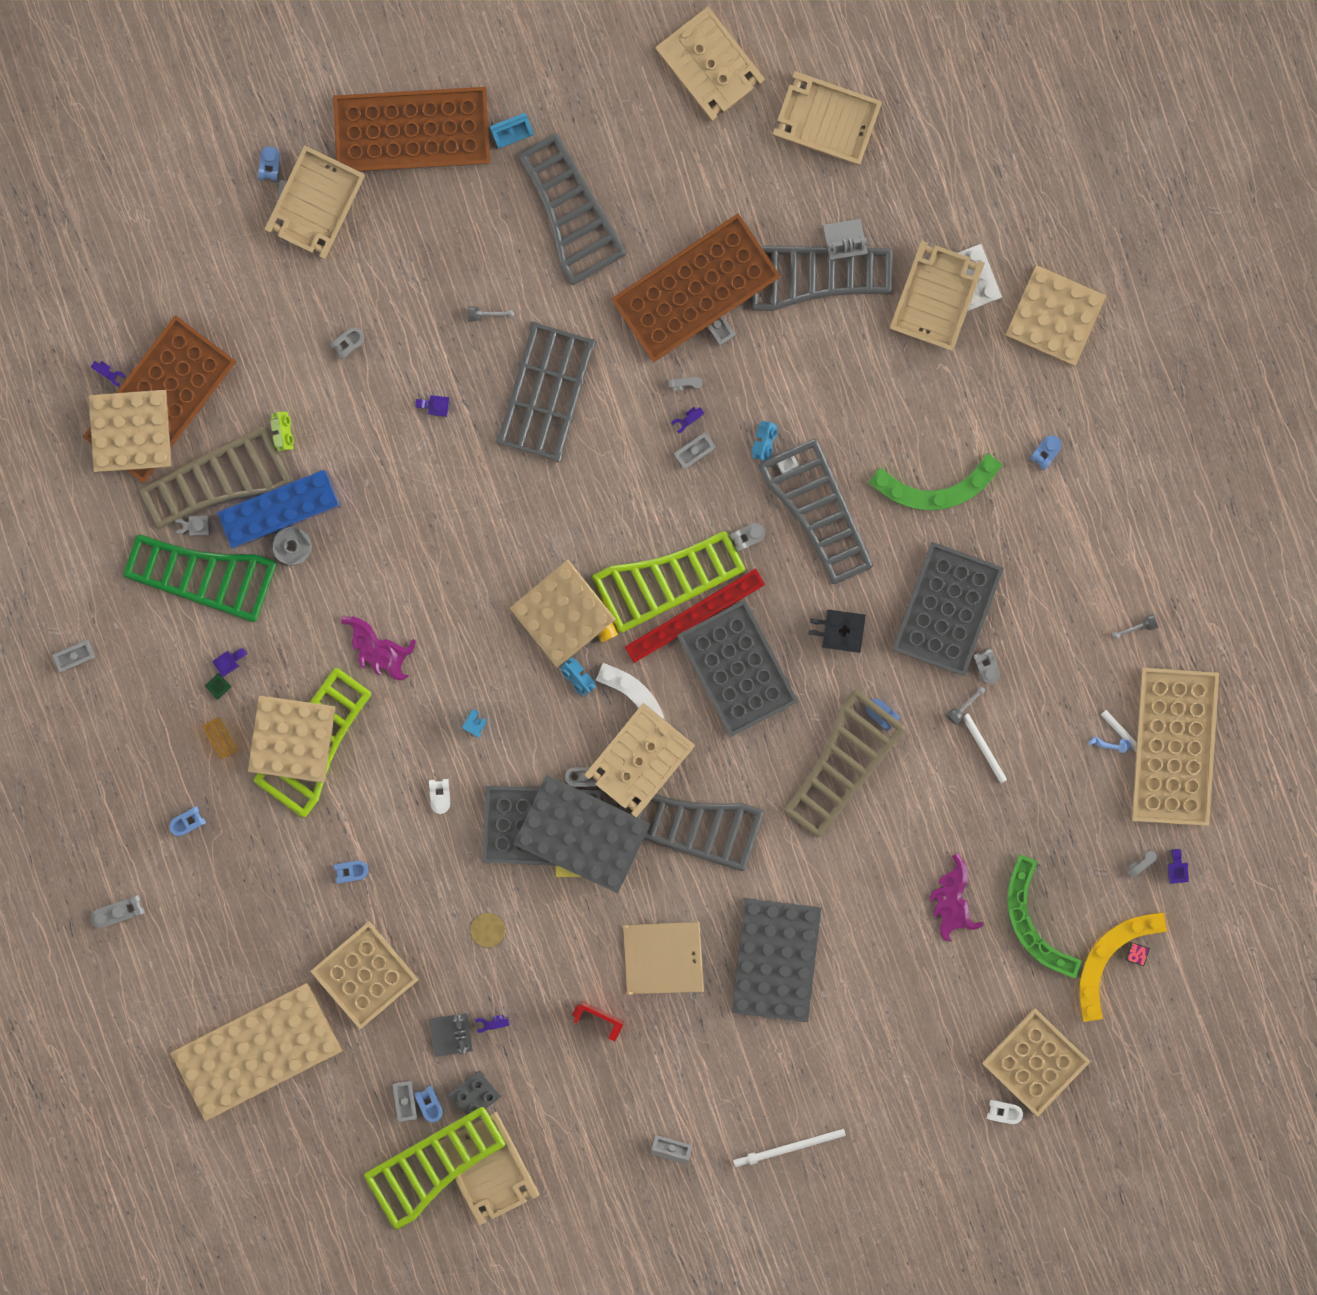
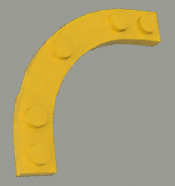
[1079,912,1167,1022]

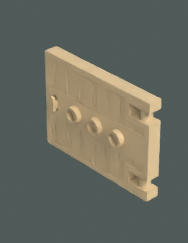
[655,7,765,122]
[772,71,882,166]
[264,145,365,259]
[890,240,985,351]
[584,703,696,818]
[439,1111,539,1226]

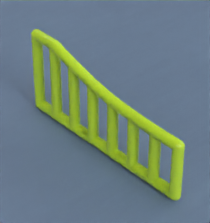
[592,531,745,633]
[254,668,371,818]
[364,1107,505,1230]

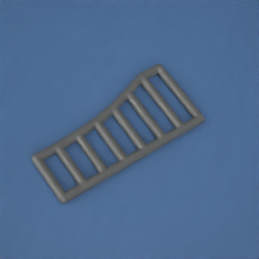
[518,133,626,285]
[750,246,893,311]
[758,439,873,584]
[617,794,764,871]

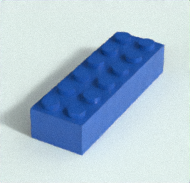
[217,470,340,549]

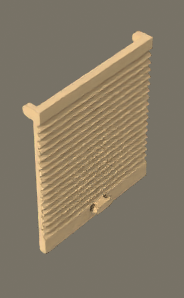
[622,922,704,995]

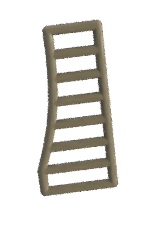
[139,427,292,529]
[784,689,905,838]

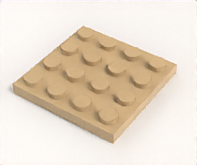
[1005,265,1106,366]
[89,390,172,472]
[510,560,616,668]
[248,695,336,782]
[310,921,419,1029]
[982,1008,1091,1117]

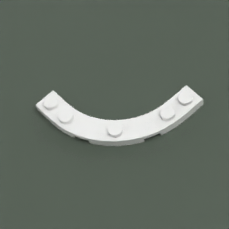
[596,663,665,728]

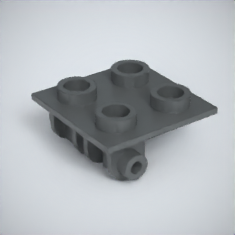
[429,1013,473,1057]
[449,1071,501,1115]

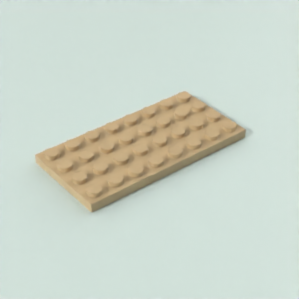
[1132,668,1219,826]
[170,982,343,1121]

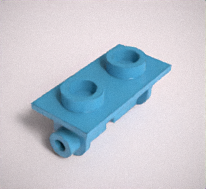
[751,421,777,461]
[559,657,596,697]

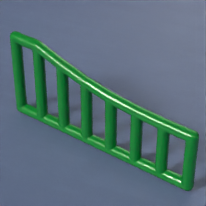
[123,534,276,622]

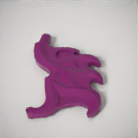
[341,616,416,680]
[930,853,983,942]

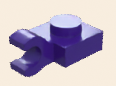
[91,361,126,387]
[415,395,449,417]
[671,407,704,434]
[212,648,247,677]
[1167,849,1189,884]
[475,1014,510,1033]

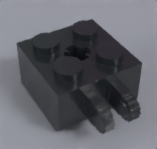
[808,610,866,653]

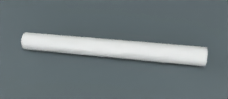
[1101,710,1137,752]
[962,714,1007,783]

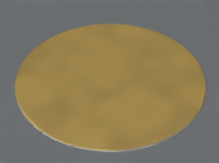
[471,913,505,948]

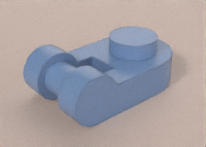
[258,147,280,182]
[1029,436,1061,470]
[865,699,900,731]
[169,806,206,836]
[333,860,369,884]
[414,1085,443,1122]

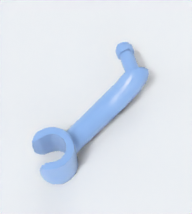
[1088,737,1131,753]

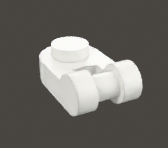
[429,779,450,814]
[986,1100,1023,1124]

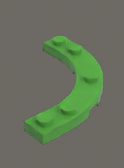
[869,453,1003,510]
[1007,854,1082,978]

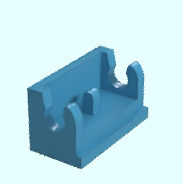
[490,112,534,149]
[462,709,486,738]

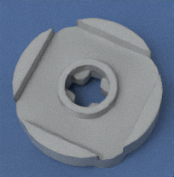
[273,527,312,565]

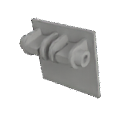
[823,219,868,260]

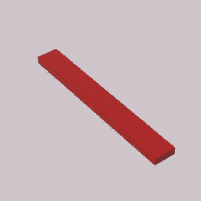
[625,569,766,663]

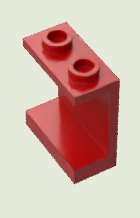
[572,1001,624,1042]

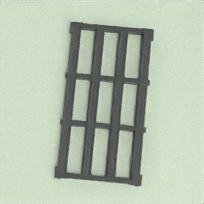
[495,322,597,462]

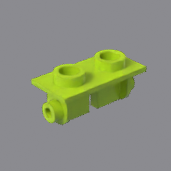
[270,412,294,452]

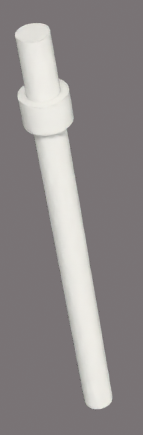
[733,1129,846,1167]

